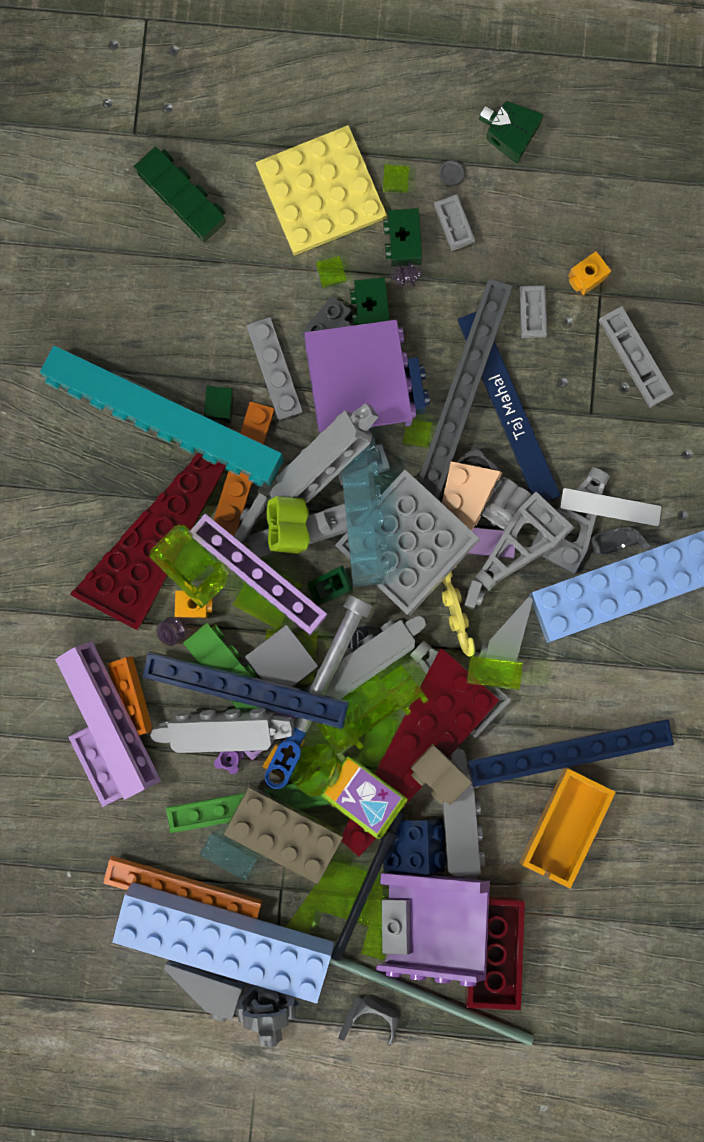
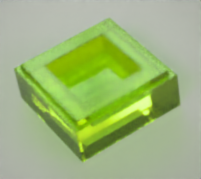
[382,164,409,193]
[316,256,346,288]
[402,419,432,449]

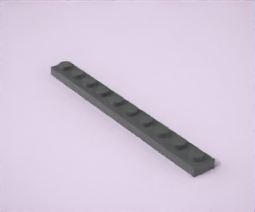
[418,278,513,500]

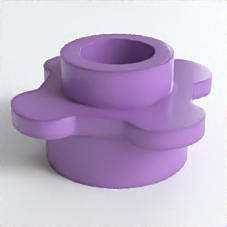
[214,751,244,774]

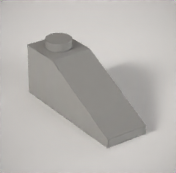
[478,597,533,675]
[164,960,243,1022]

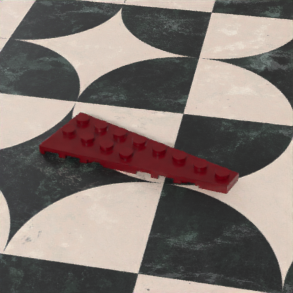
[70,452,226,631]
[341,648,499,857]

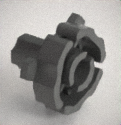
[236,985,300,1048]

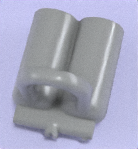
[482,477,532,531]

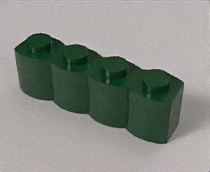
[133,146,226,243]

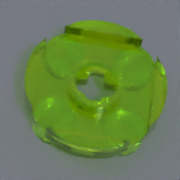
[291,744,342,796]

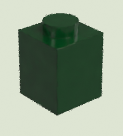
[204,386,234,426]

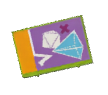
[322,757,408,839]

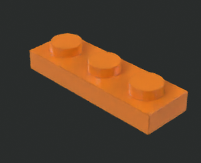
[108,656,153,736]

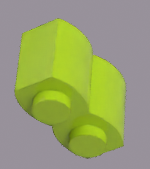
[267,496,310,554]

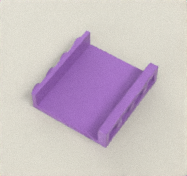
[304,320,416,434]
[376,872,490,986]

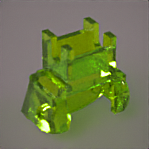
[149,525,228,609]

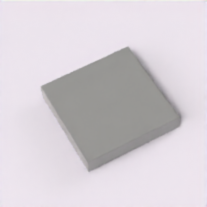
[245,625,318,687]

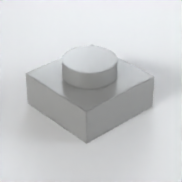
[463,580,485,610]

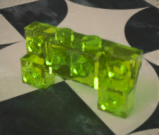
[317,665,428,763]

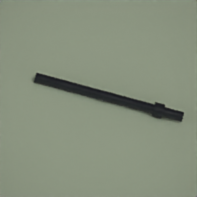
[331,812,404,961]

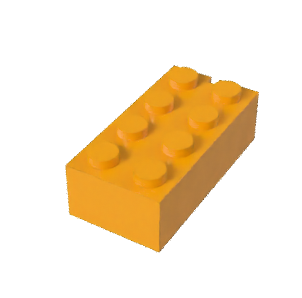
[519,768,616,889]

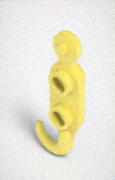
[442,571,475,657]

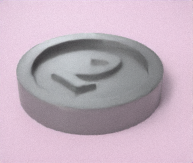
[439,160,464,186]

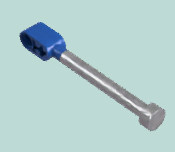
[265,595,373,789]

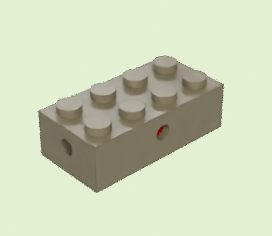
[224,783,343,884]

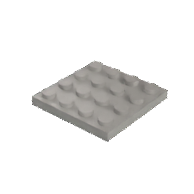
[335,470,481,616]

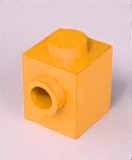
[568,251,611,296]
[175,591,213,619]

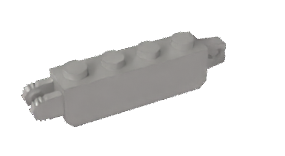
[268,403,378,503]
[306,616,426,699]
[150,708,294,753]
[442,748,485,880]

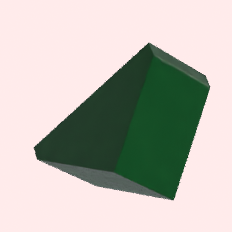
[307,565,353,606]

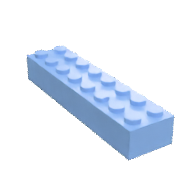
[529,531,704,643]
[112,882,334,1003]

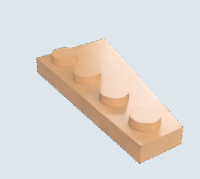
[442,462,503,568]

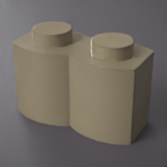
[411,744,472,805]

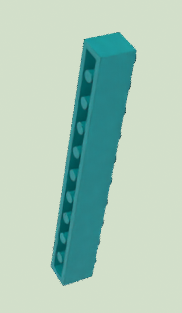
[39,346,284,487]

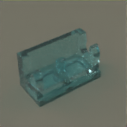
[200,832,258,881]

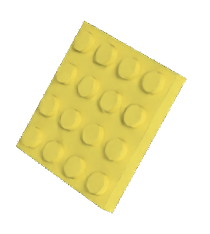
[255,125,387,256]

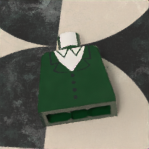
[479,101,543,164]

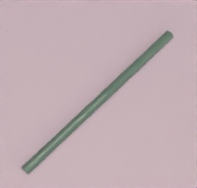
[329,957,534,1046]

